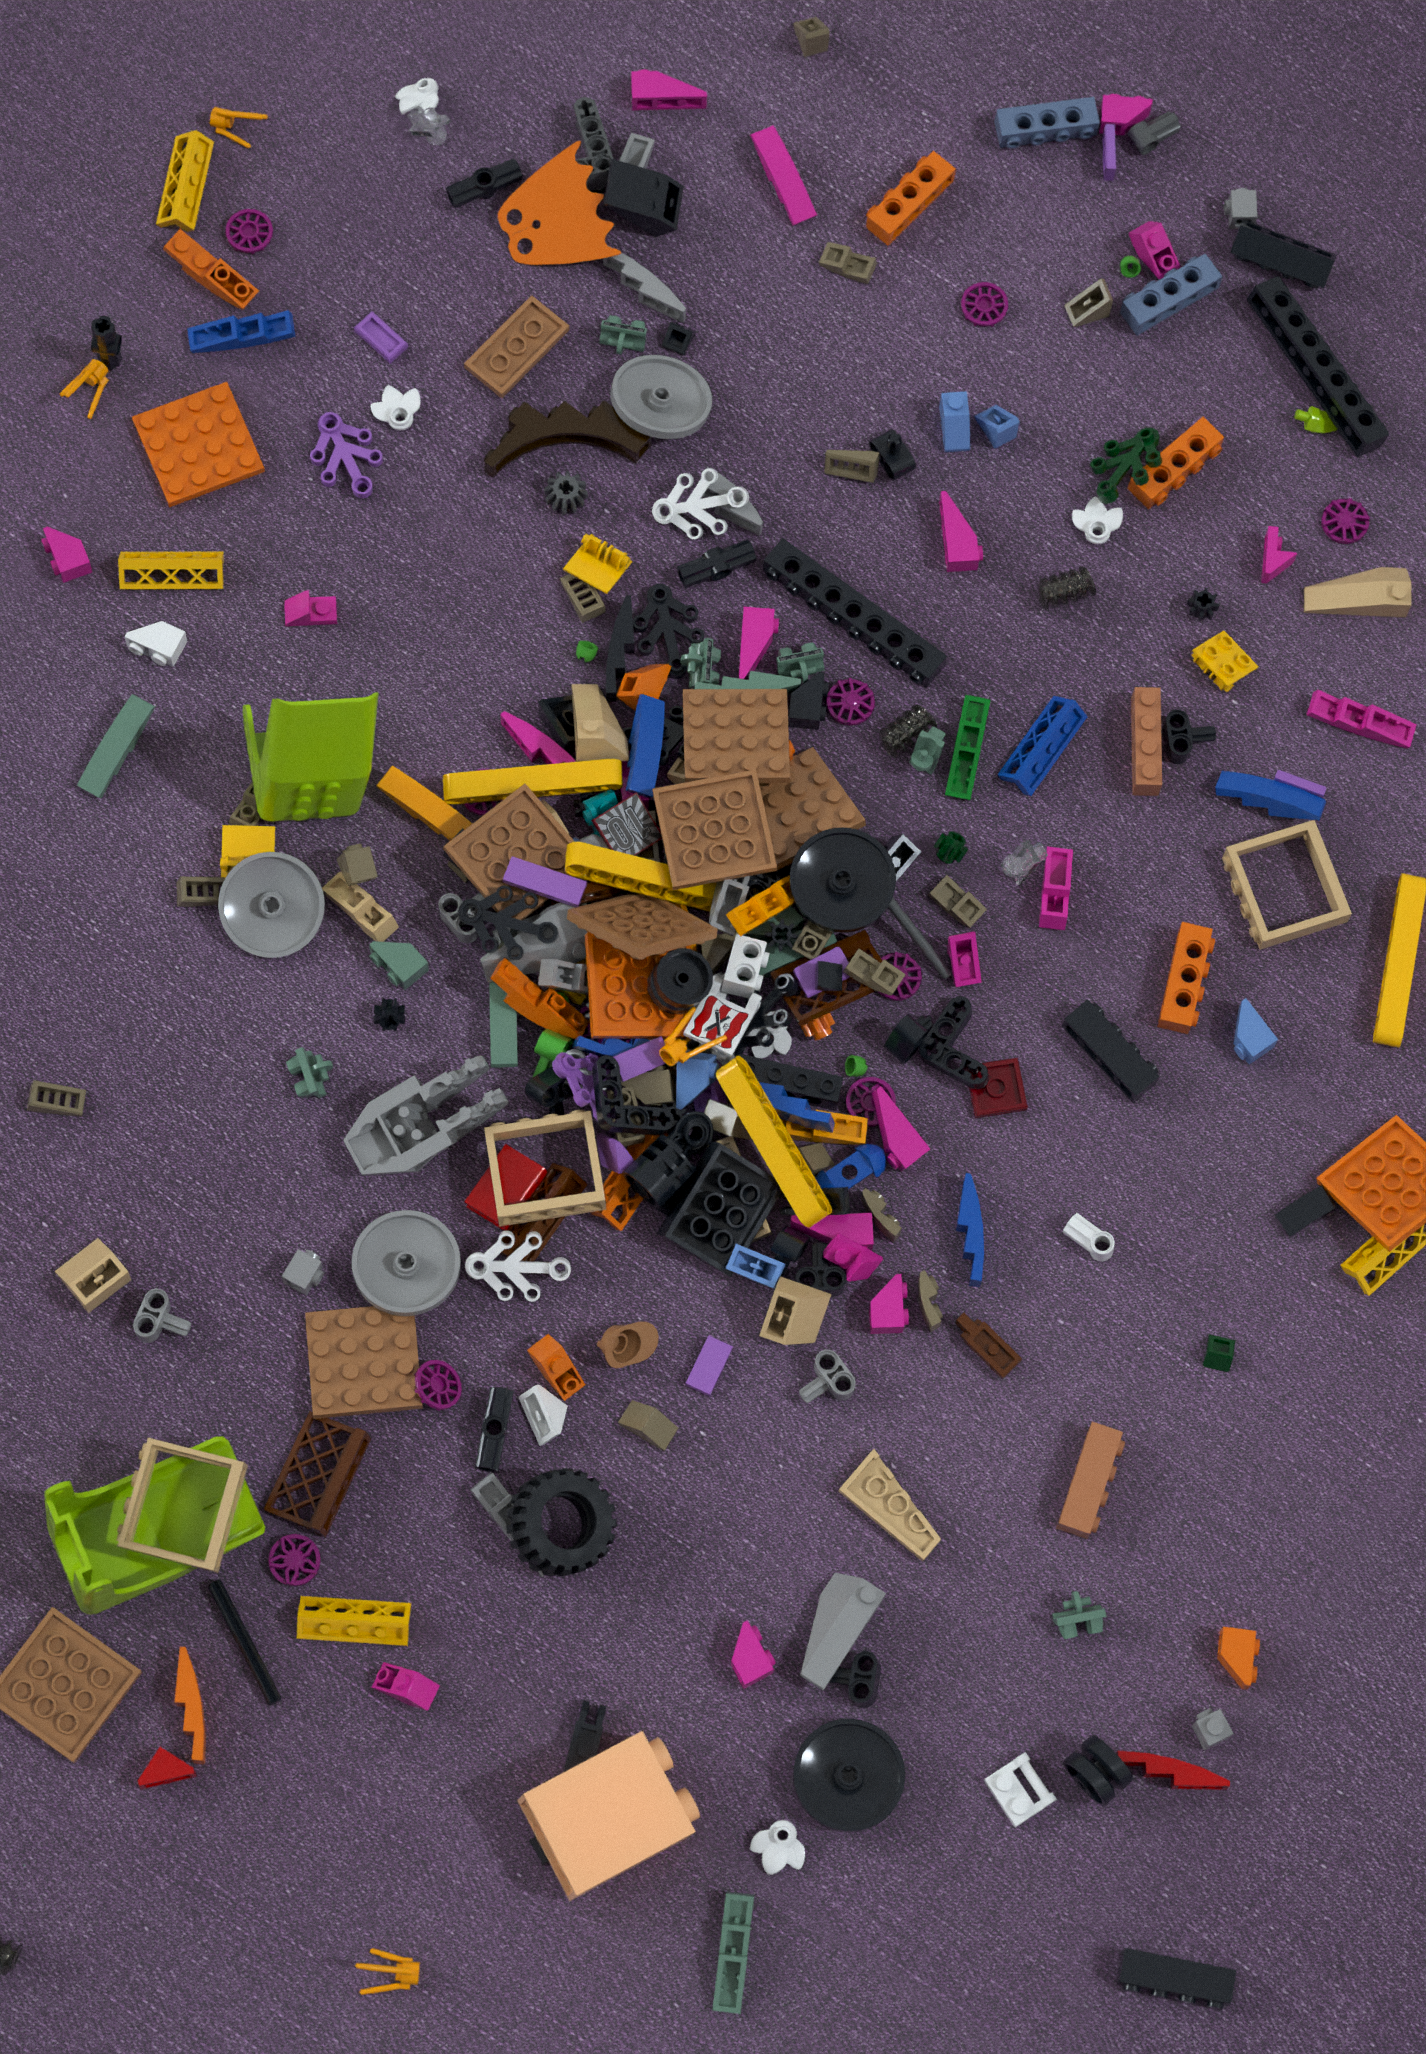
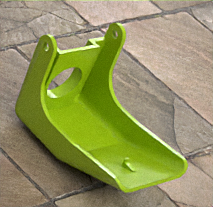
[243,692,379,822]
[44,1436,265,1615]

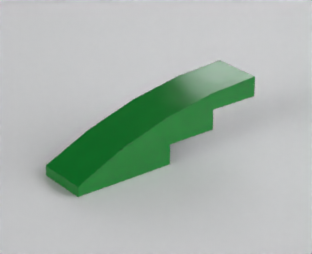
[945,695,991,800]

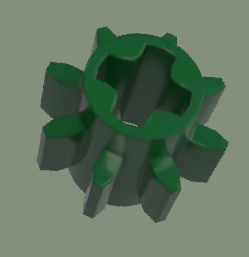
[934,831,968,864]

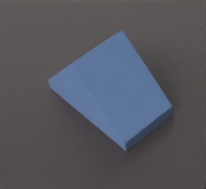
[975,405,1020,449]
[725,1244,785,1289]

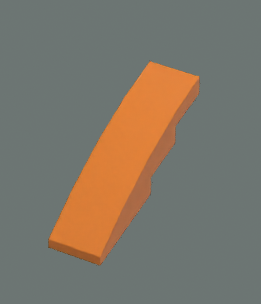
[175,1647,206,1764]

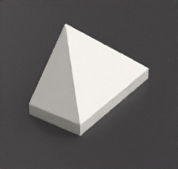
[518,1385,568,1446]

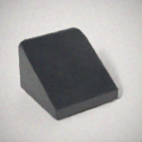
[661,322,696,355]
[815,961,842,991]

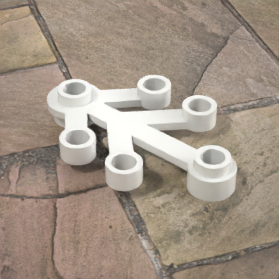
[652,468,749,539]
[465,1231,571,1302]

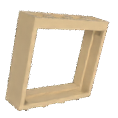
[1222,820,1352,950]
[484,1110,606,1227]
[116,1438,248,1573]

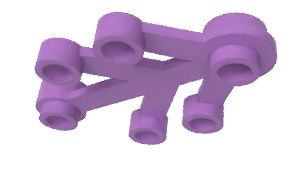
[310,412,383,498]
[552,1052,611,1121]

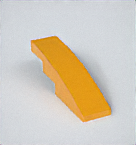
[376,765,473,841]
[726,875,795,937]
[781,1110,868,1145]

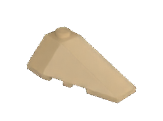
[1304,567,1411,617]
[572,684,629,761]

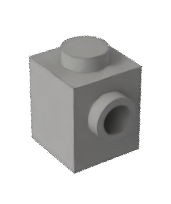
[1224,188,1257,229]
[282,1249,324,1296]
[1192,1708,1233,1751]

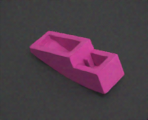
[1039,847,1073,930]

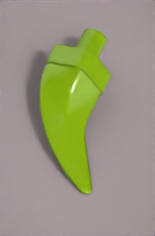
[1294,406,1338,433]

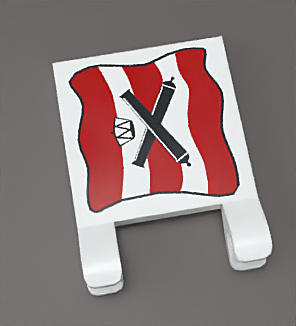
[683,975,762,1057]

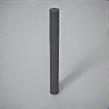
[888,898,952,979]

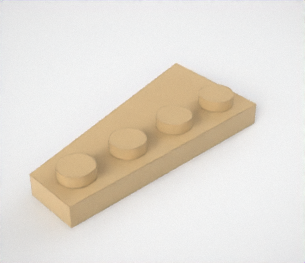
[838,1449,941,1562]

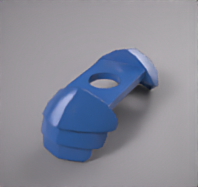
[815,1144,886,1190]

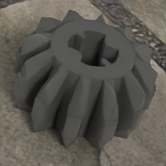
[544,470,588,515]

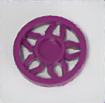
[846,1077,896,1127]
[268,1534,321,1586]

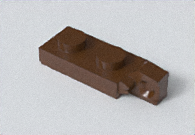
[955,1313,1022,1380]

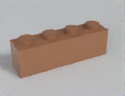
[1131,687,1162,796]
[1056,1422,1125,1539]

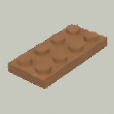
[464,295,569,398]

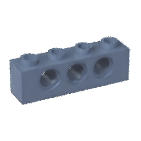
[994,97,1100,148]
[1120,253,1223,336]

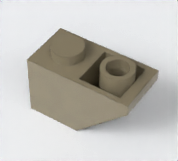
[337,844,378,886]
[621,1066,676,1107]

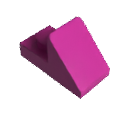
[1261,526,1297,584]
[284,590,337,626]
[947,932,982,987]
[823,1232,883,1282]

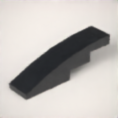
[606,595,634,702]

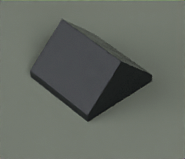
[538,695,576,755]

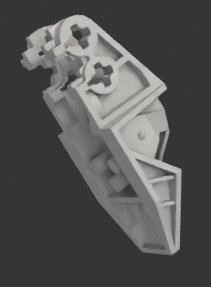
[343,1056,508,1176]

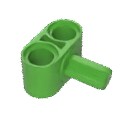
[533,1029,573,1077]

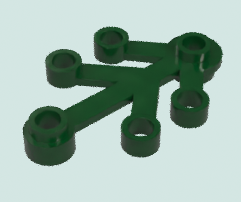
[1090,428,1162,504]

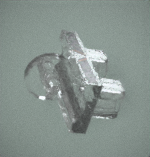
[407,106,451,145]
[1002,840,1048,885]

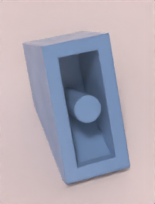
[939,391,970,452]
[1233,998,1278,1064]
[676,1051,719,1110]

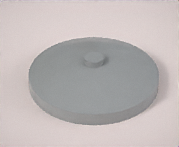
[610,355,712,439]
[218,852,325,958]
[352,1210,461,1316]

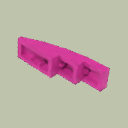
[750,125,817,226]
[1307,690,1417,749]
[500,711,576,764]

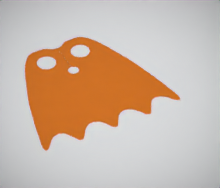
[498,141,621,265]

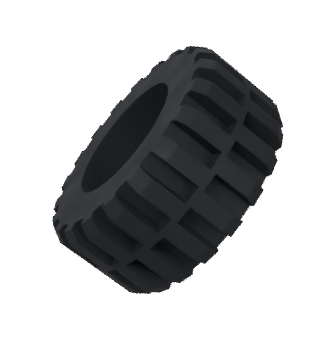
[506,1468,617,1577]

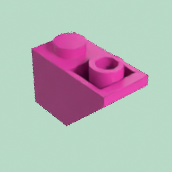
[1099,94,1153,136]
[1128,221,1181,279]
[41,527,92,583]
[869,1274,909,1334]
[731,1620,776,1689]
[372,1662,440,1711]

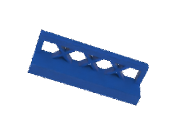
[997,696,1087,796]

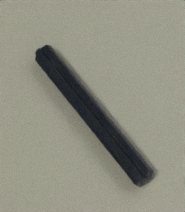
[208,1579,281,1705]

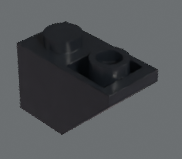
[788,672,829,730]

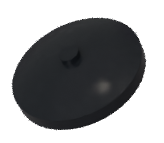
[789,827,896,933]
[793,1718,905,1832]

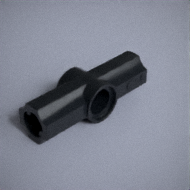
[446,158,523,209]
[91,315,122,371]
[677,539,756,588]
[475,1387,514,1473]

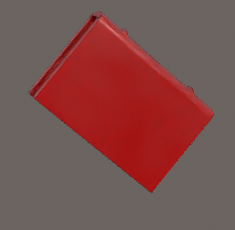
[464,1144,547,1231]

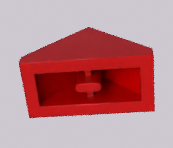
[138,1747,196,1790]

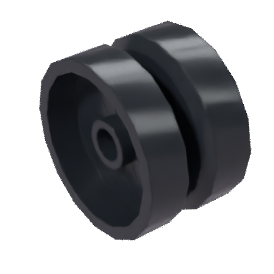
[647,948,713,1014]
[1063,1735,1134,1807]

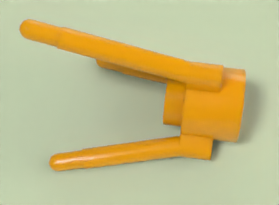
[210,107,268,149]
[60,359,109,419]
[659,1007,727,1066]
[355,1948,420,1995]

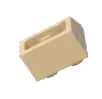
[55,1238,131,1313]
[759,1276,831,1345]

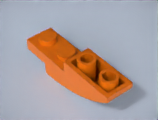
[163,229,259,310]
[490,958,590,1039]

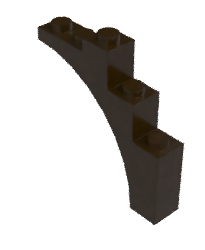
[484,400,652,478]

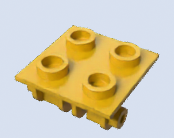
[563,534,632,594]
[1191,631,1259,693]
[220,825,275,877]

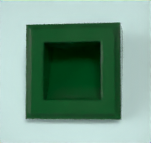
[1203,1334,1235,1372]

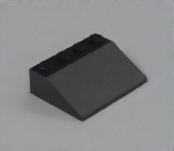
[656,1141,782,1277]

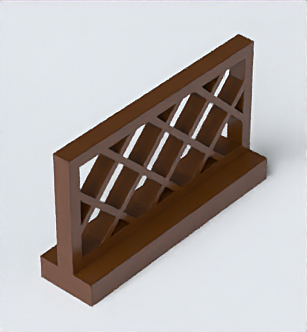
[770,930,883,1026]
[263,1411,371,1538]

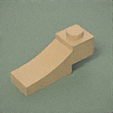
[322,872,399,942]

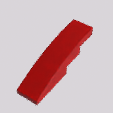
[1116,1751,1230,1790]

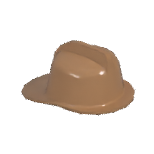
[597,1321,659,1368]

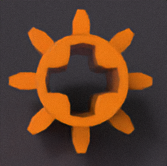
[801,1013,835,1041]

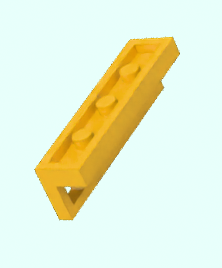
[156,130,214,232]
[118,551,224,589]
[1340,1225,1426,1296]
[297,1596,411,1646]

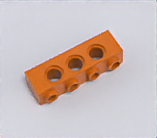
[866,151,956,246]
[1128,417,1224,510]
[1157,922,1215,1034]

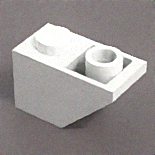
[125,621,187,667]

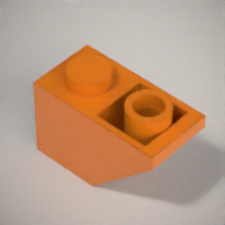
[616,664,672,712]
[527,1334,586,1401]
[1217,1627,1260,1690]

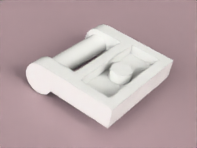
[984,1752,1057,1827]

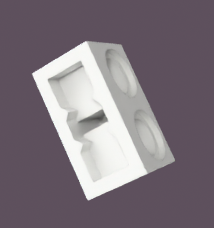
[721,934,770,999]

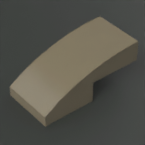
[819,242,877,284]
[927,875,987,928]
[843,949,906,996]

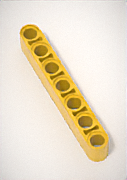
[443,759,623,804]
[565,842,717,912]
[1373,873,1426,1048]
[716,1056,832,1228]

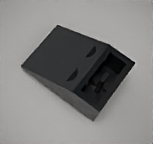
[603,159,684,237]

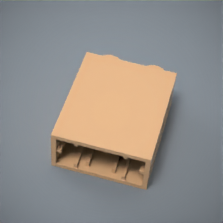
[517,1731,700,1901]

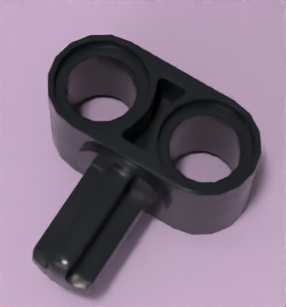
[869,429,916,481]
[1163,709,1216,764]
[884,1014,933,1064]
[525,1067,580,1116]
[771,1225,810,1277]
[795,1242,846,1297]
[829,1651,881,1708]

